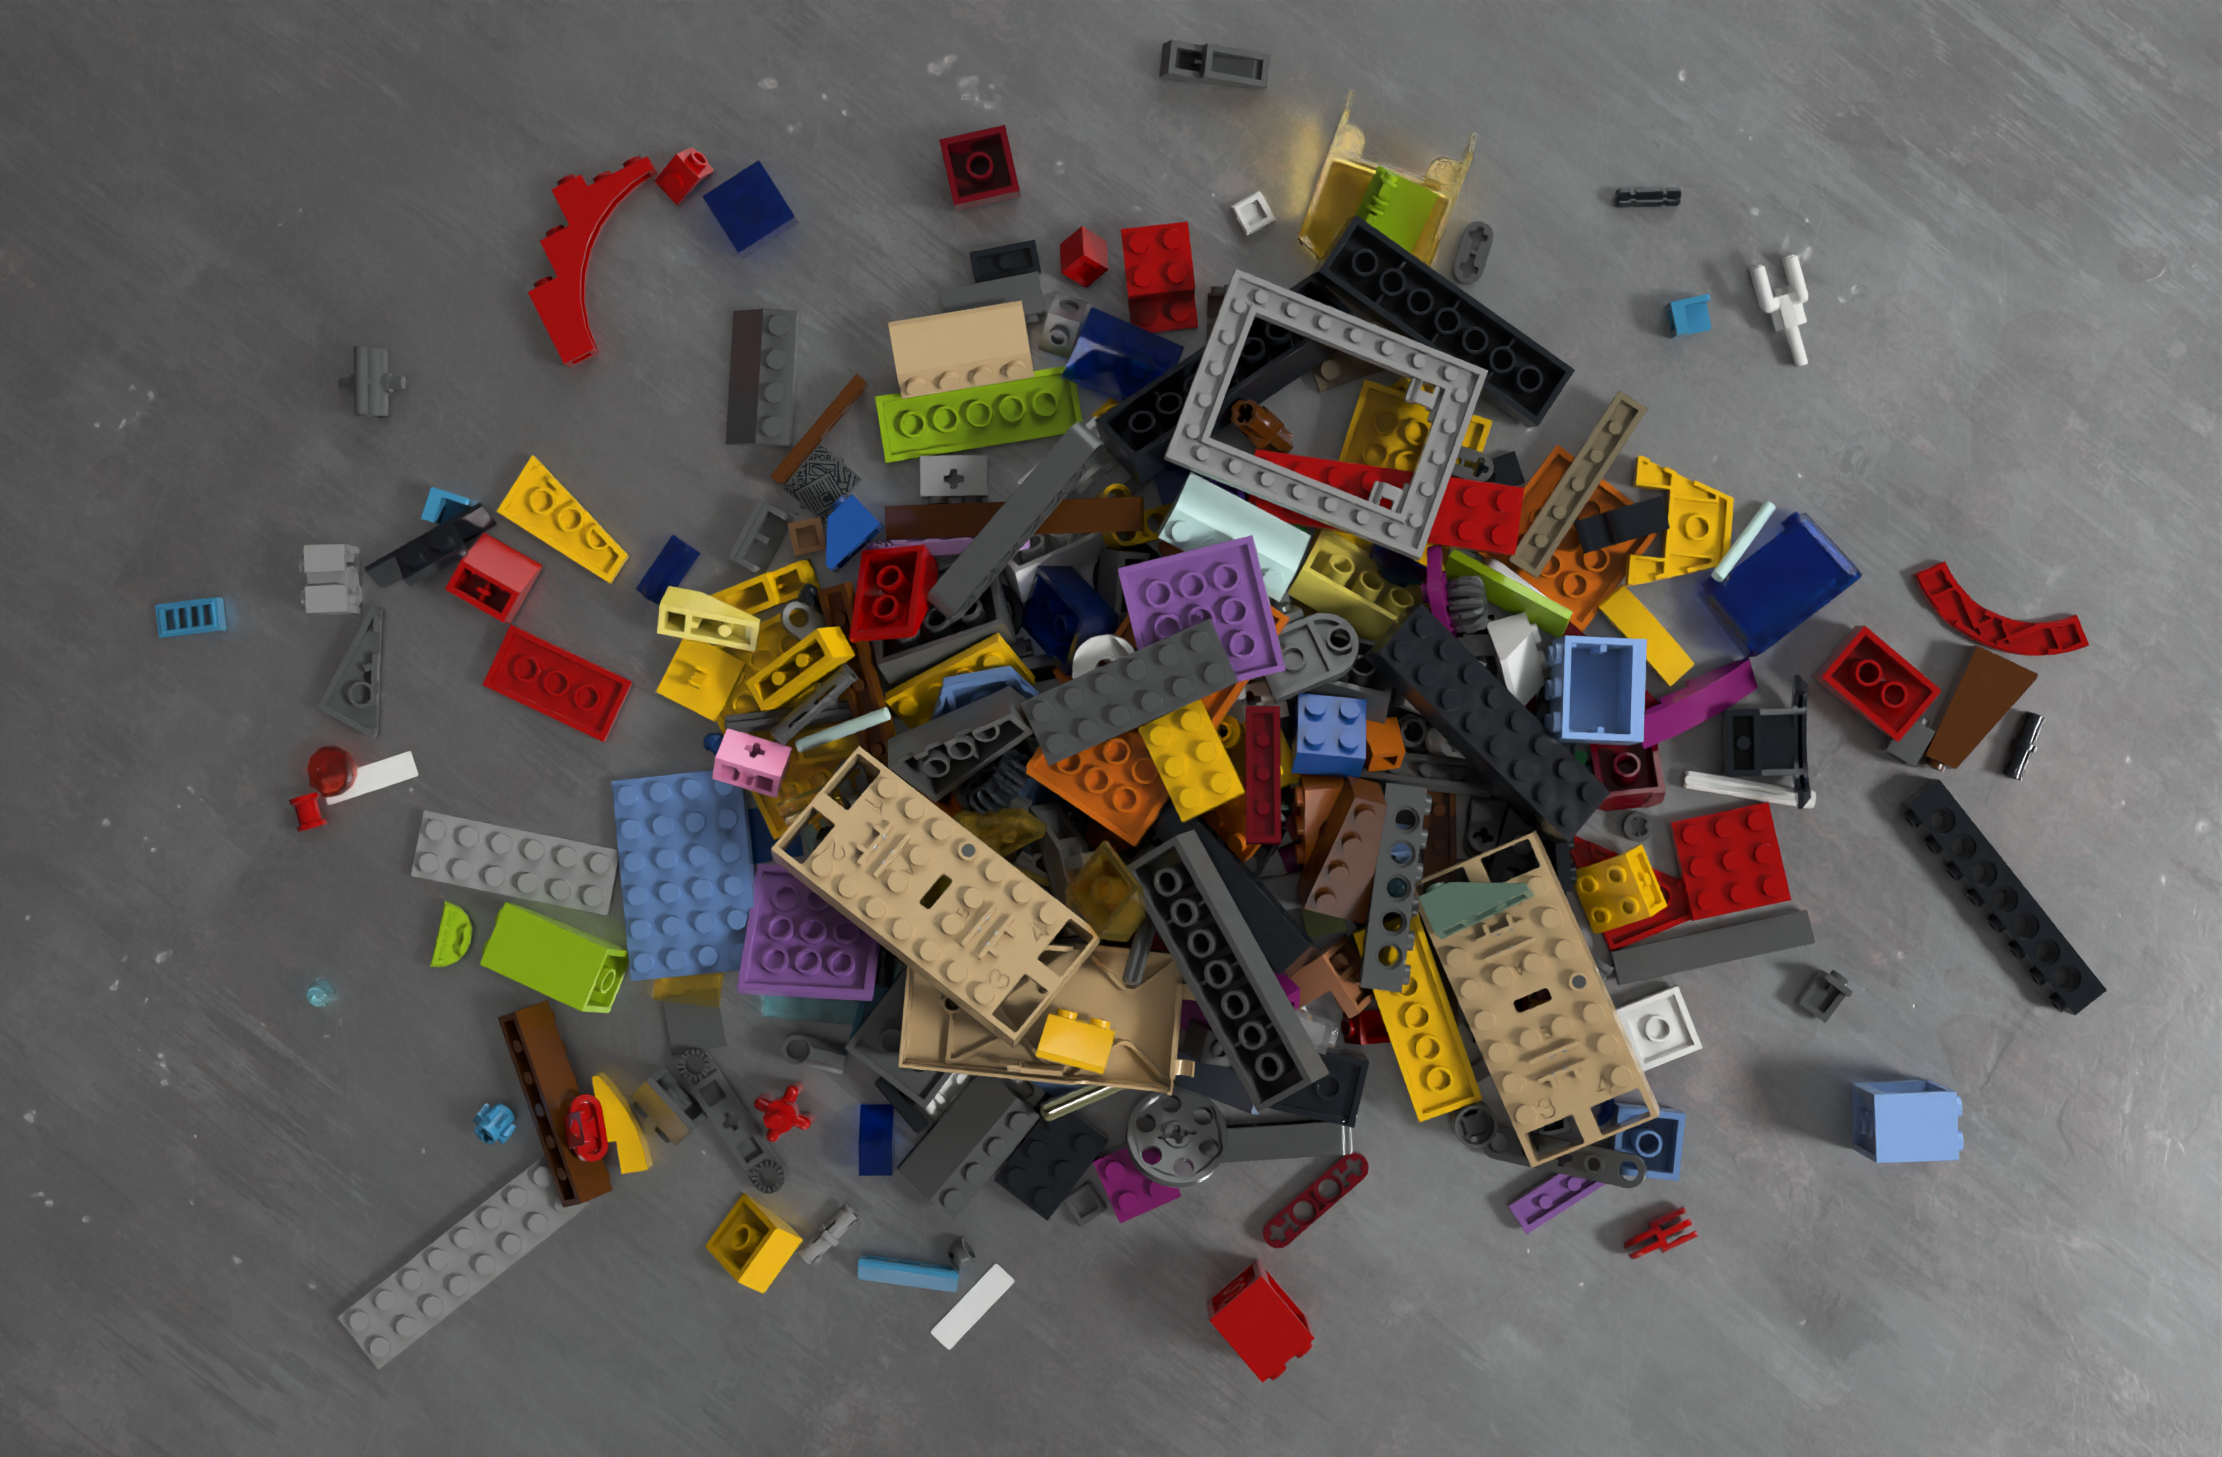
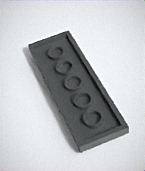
[1021,618,1239,766]

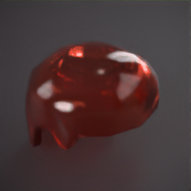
[307,745,358,798]

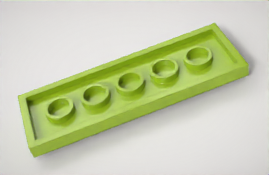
[875,365,1083,464]

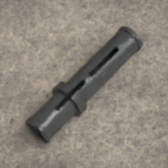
[770,663,858,745]

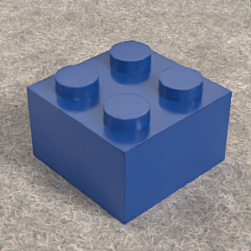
[1291,693,1367,778]

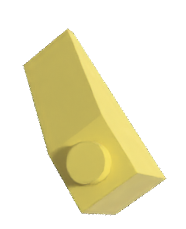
[657,586,761,652]

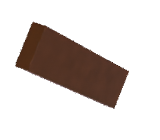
[770,373,868,486]

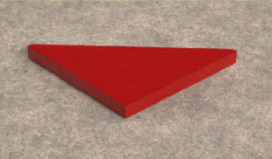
[1569,835,1691,952]

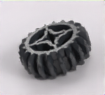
[952,740,1034,818]

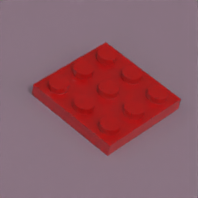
[1669,802,1792,921]

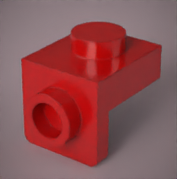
[654,147,714,205]

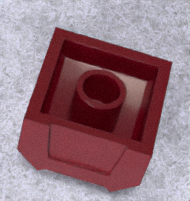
[1589,743,1666,812]

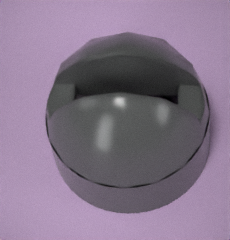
[948,1238,977,1267]

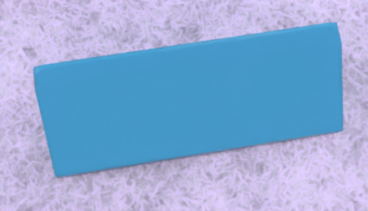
[858,1254,960,1292]

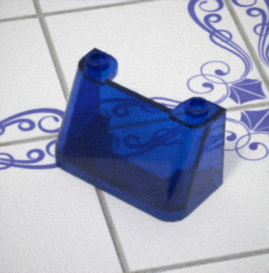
[1697,511,1863,658]

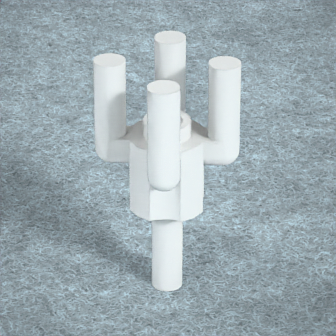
[1748,254,1809,367]

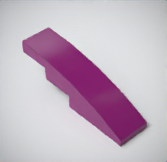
[1640,657,1758,749]

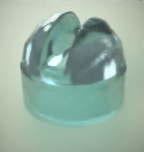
[307,977,337,1007]

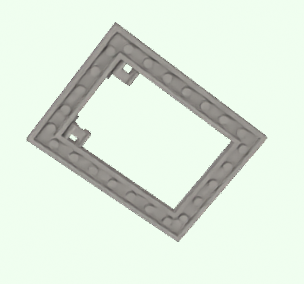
[1164,269,1488,561]

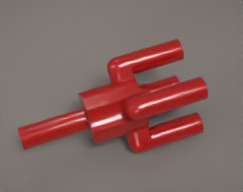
[754,1081,815,1142]

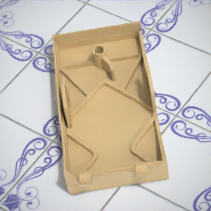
[899,940,1196,1095]

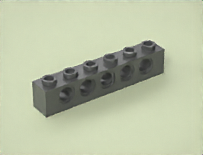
[1358,782,1432,992]

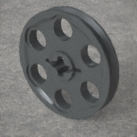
[1126,1086,1228,1188]

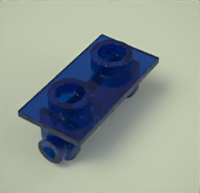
[636,534,701,605]

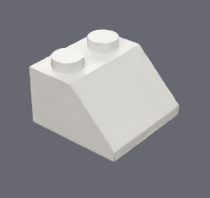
[1487,612,1548,706]

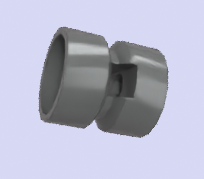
[1447,1101,1498,1148]

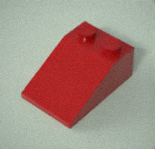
[849,545,939,642]
[1813,625,1942,742]

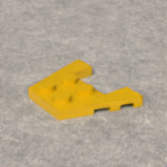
[1625,455,1734,587]

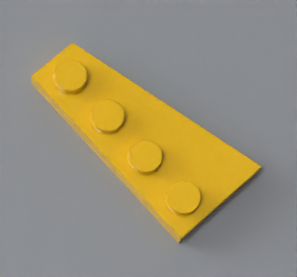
[497,455,629,584]

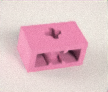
[712,728,792,798]

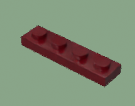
[1245,706,1281,845]

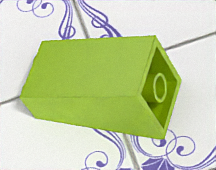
[480,902,629,1013]

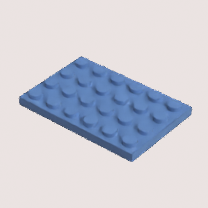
[611,770,755,981]

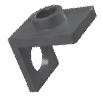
[1038,292,1088,359]

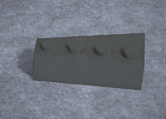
[888,686,1034,802]

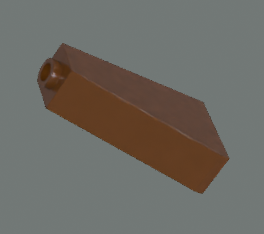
[1922,645,2038,772]

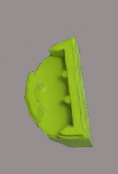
[430,901,473,967]

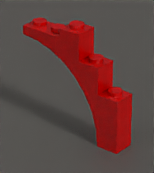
[528,155,658,368]

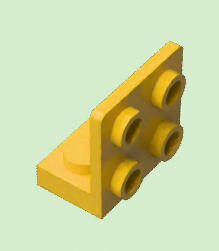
[1573,844,1667,934]

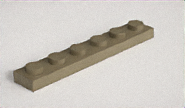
[1507,390,1648,579]

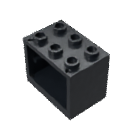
[1268,1041,1370,1128]

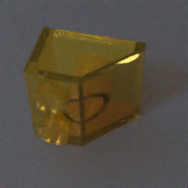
[1065,841,1146,942]

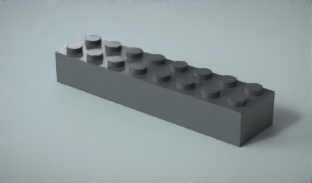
[1124,829,1330,1113]

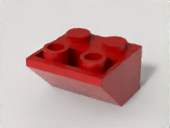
[445,532,543,624]

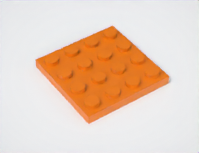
[1477,444,1659,632]

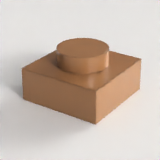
[787,516,826,556]

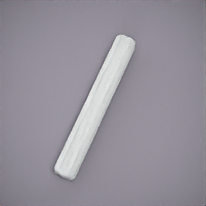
[1683,771,1816,809]

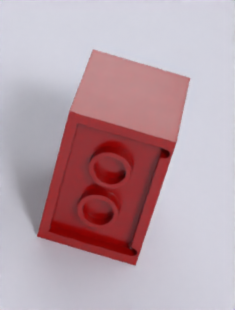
[1206,1259,1315,1383]

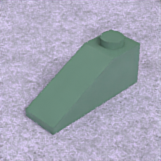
[1419,882,1534,940]

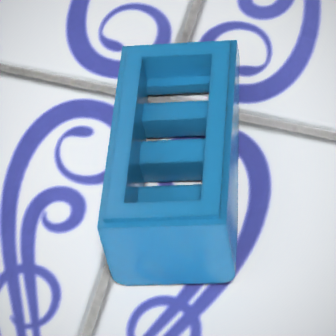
[155,597,227,638]

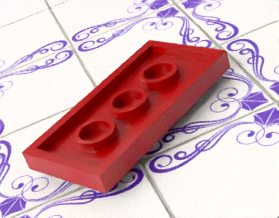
[482,624,634,742]

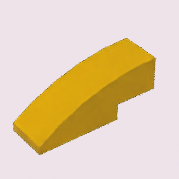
[709,559,821,616]
[1597,584,1695,686]
[592,1072,653,1174]

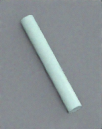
[1711,501,1776,582]
[795,707,891,753]

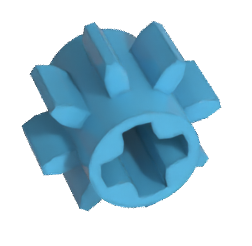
[473,1103,516,1145]

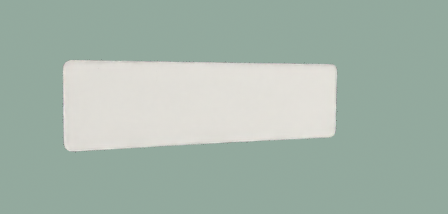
[320,751,418,805]
[931,1264,1015,1350]

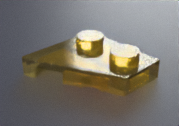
[953,808,1047,857]

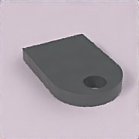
[1262,613,1359,704]

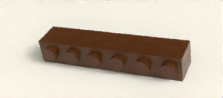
[497,1000,613,1208]

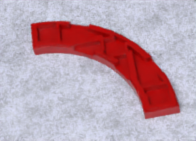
[1912,561,2089,656]

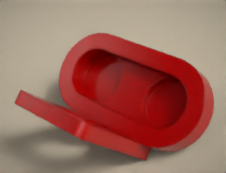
[563,1094,608,1162]

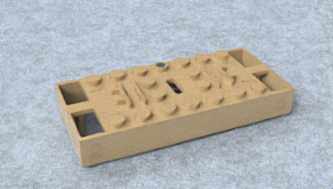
[771,746,1101,1049]
[1414,830,1660,1168]

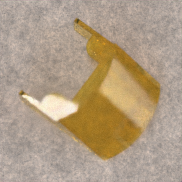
[1297,90,1478,267]

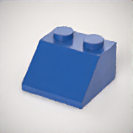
[826,494,885,573]

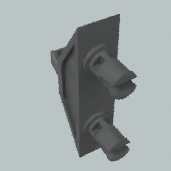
[1026,801,1101,938]

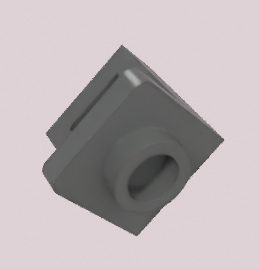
[1796,970,1853,1023]

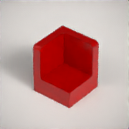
[1060,226,1109,288]

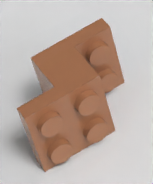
[1288,934,1375,1019]

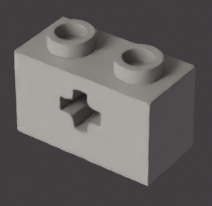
[920,455,989,504]

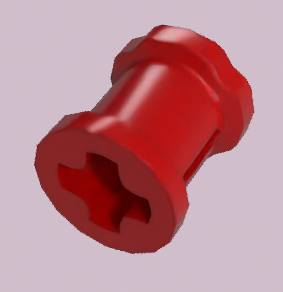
[288,792,328,832]

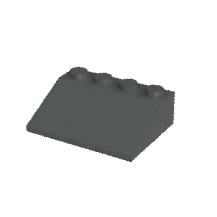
[873,555,1017,687]

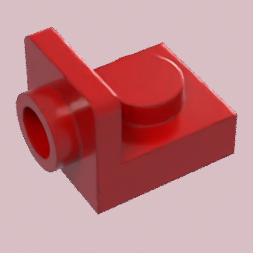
[1341,1009,1390,1045]

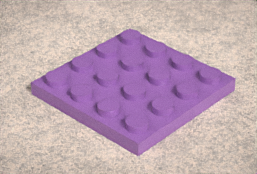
[1118,535,1286,682]
[737,864,880,1001]

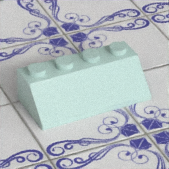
[1158,471,1311,602]

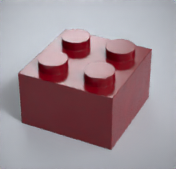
[939,125,1021,212]

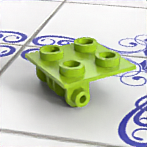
[1355,165,1440,253]

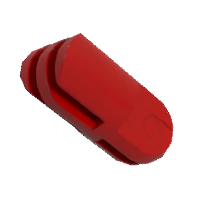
[1624,1206,1699,1260]

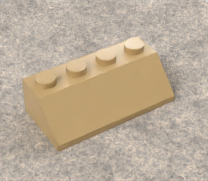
[888,301,1035,399]

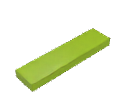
[1444,549,1573,638]

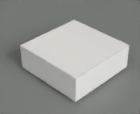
[1230,191,1276,238]

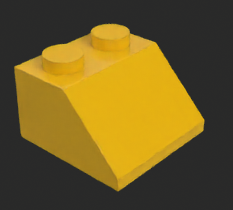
[1036,1008,1117,1074]
[705,1193,803,1294]

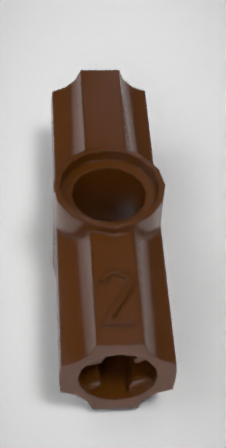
[1231,399,1294,454]

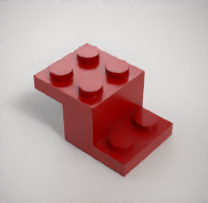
[1121,221,1198,336]

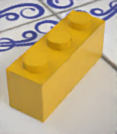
[746,626,855,711]

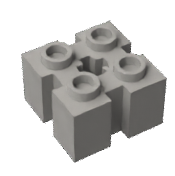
[299,544,362,615]

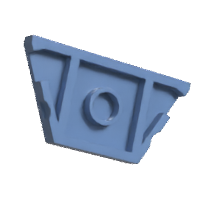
[930,666,1040,721]

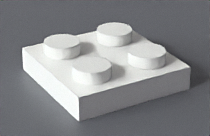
[1616,985,1703,1072]

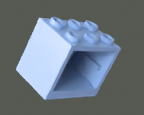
[1544,635,1647,745]
[1851,1080,1964,1163]

